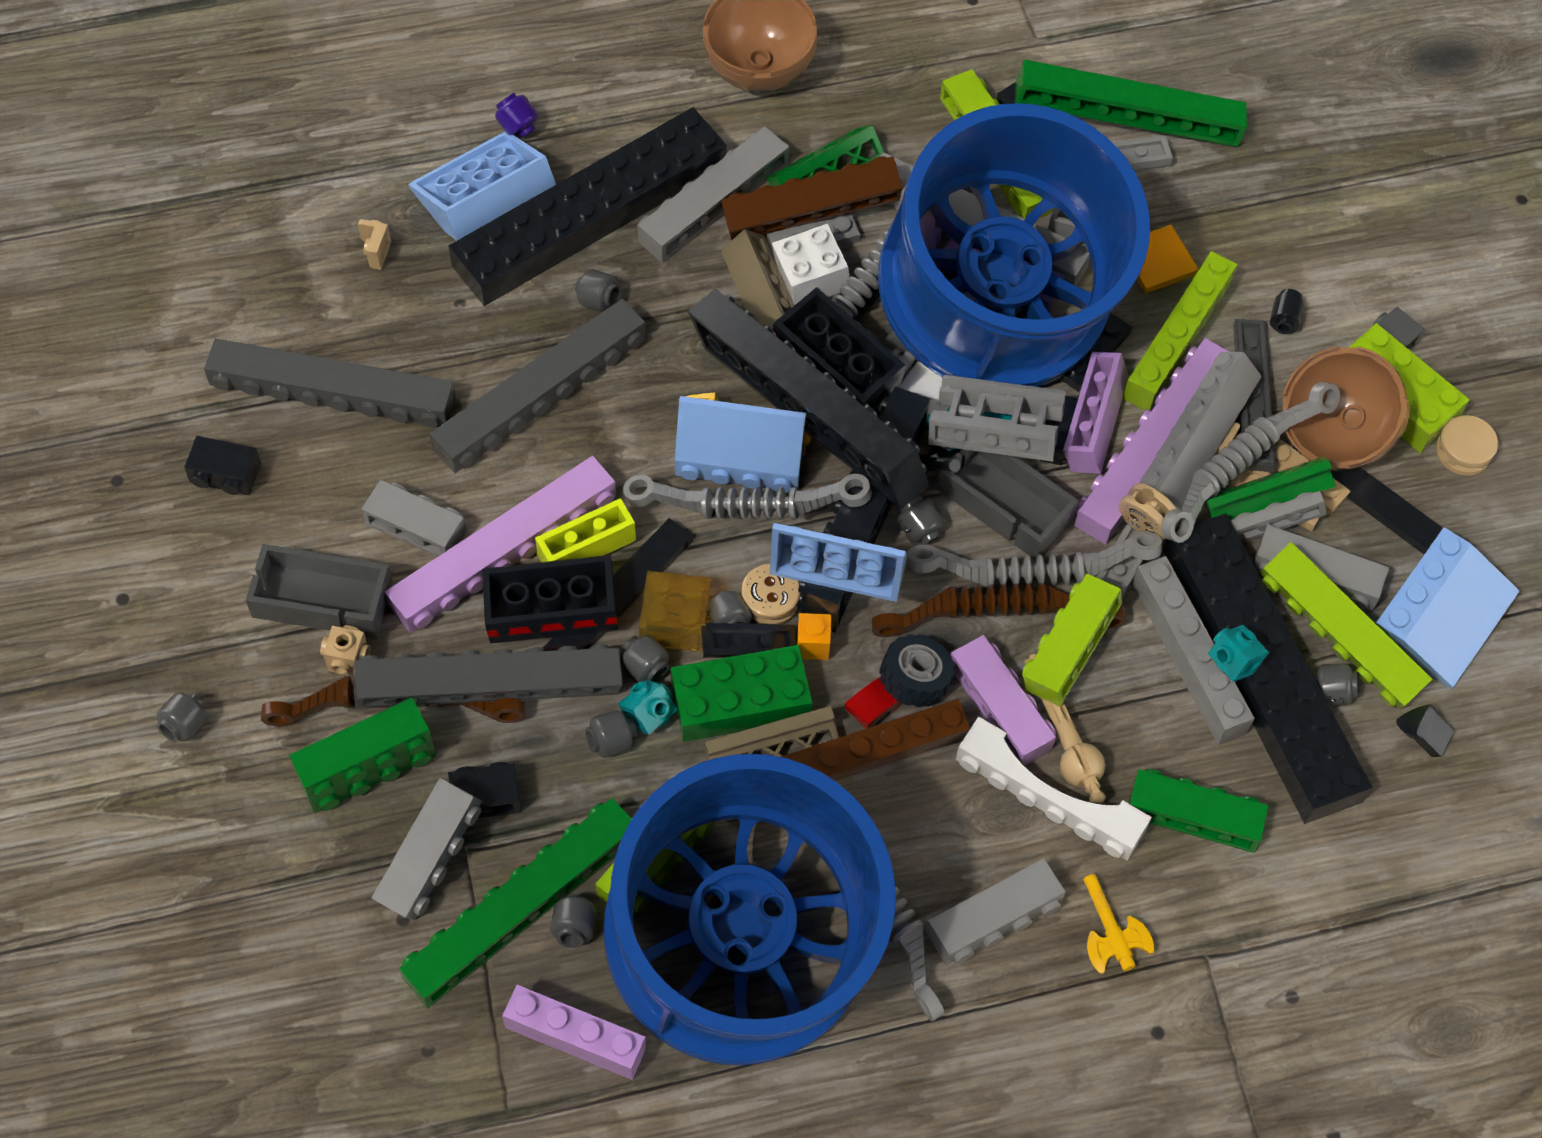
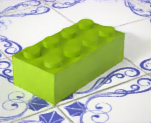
[1349,323,1470,454]

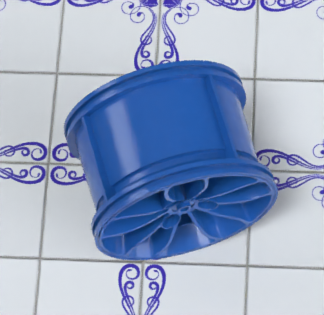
[878,103,1150,387]
[604,754,896,1065]

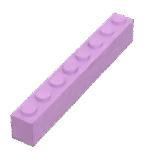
[1074,338,1229,545]
[385,456,616,633]

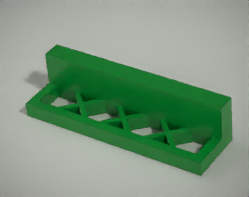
[766,125,885,187]
[1206,456,1336,520]

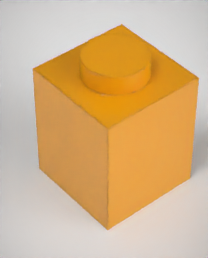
[797,613,831,660]

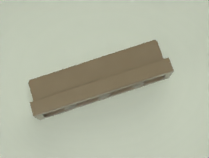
[722,229,794,330]

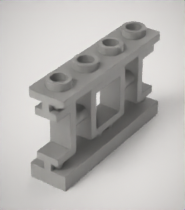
[928,375,1066,462]

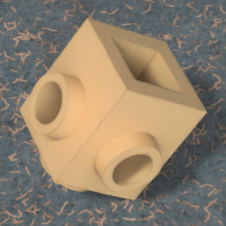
[320,625,370,676]

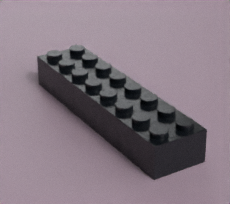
[797,386,930,633]

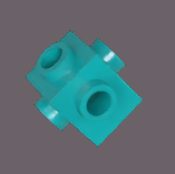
[1208,625,1269,682]
[618,679,678,735]

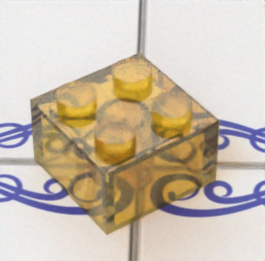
[639,571,711,652]

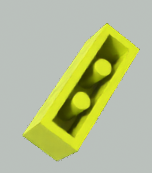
[535,498,636,562]

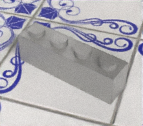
[1253,525,1389,613]
[372,778,482,920]
[925,858,1065,966]

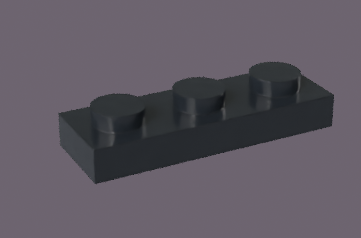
[1058,312,1132,392]
[701,623,796,658]

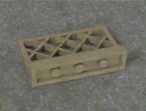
[703,706,854,821]

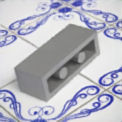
[361,480,466,557]

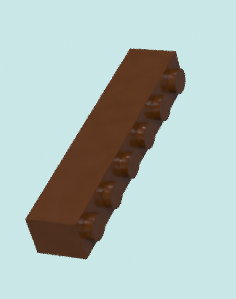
[721,156,902,240]
[781,699,971,781]

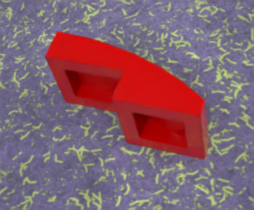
[844,676,904,729]

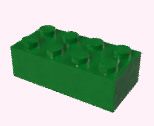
[671,645,812,742]
[289,697,436,813]

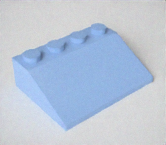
[408,132,556,241]
[675,396,806,493]
[770,523,907,602]
[1376,527,1519,689]

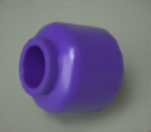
[495,93,538,138]

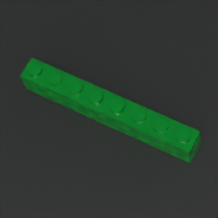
[1015,59,1247,147]
[399,798,631,1009]

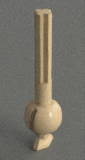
[1024,654,1106,805]

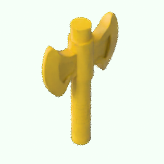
[1083,874,1154,974]

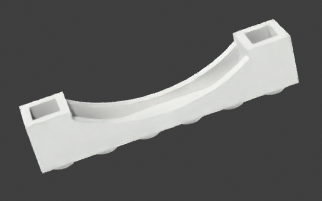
[956,716,1152,861]

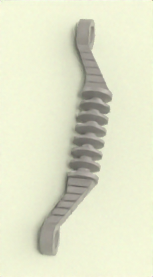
[832,184,907,318]
[1161,382,1340,543]
[623,474,872,518]
[907,532,1162,588]
[891,887,945,1021]

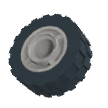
[879,634,955,707]

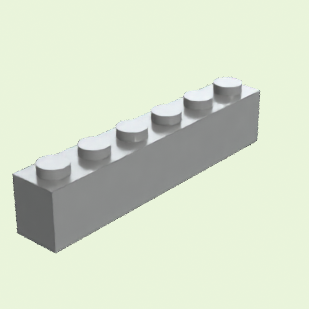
[637,126,789,263]
[1140,352,1262,510]
[1132,556,1255,745]

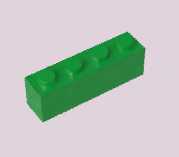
[1128,769,1269,853]

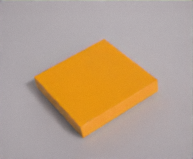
[1136,225,1199,294]

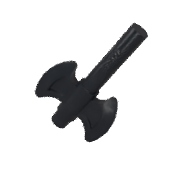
[919,445,961,477]

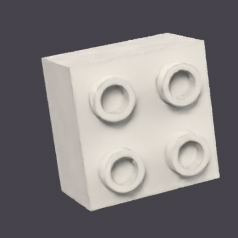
[772,224,851,305]

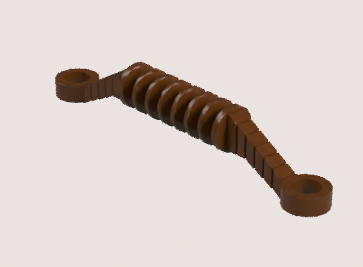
[871,583,1127,637]
[261,676,525,727]

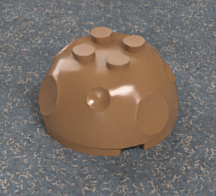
[703,0,817,91]
[1282,346,1410,471]

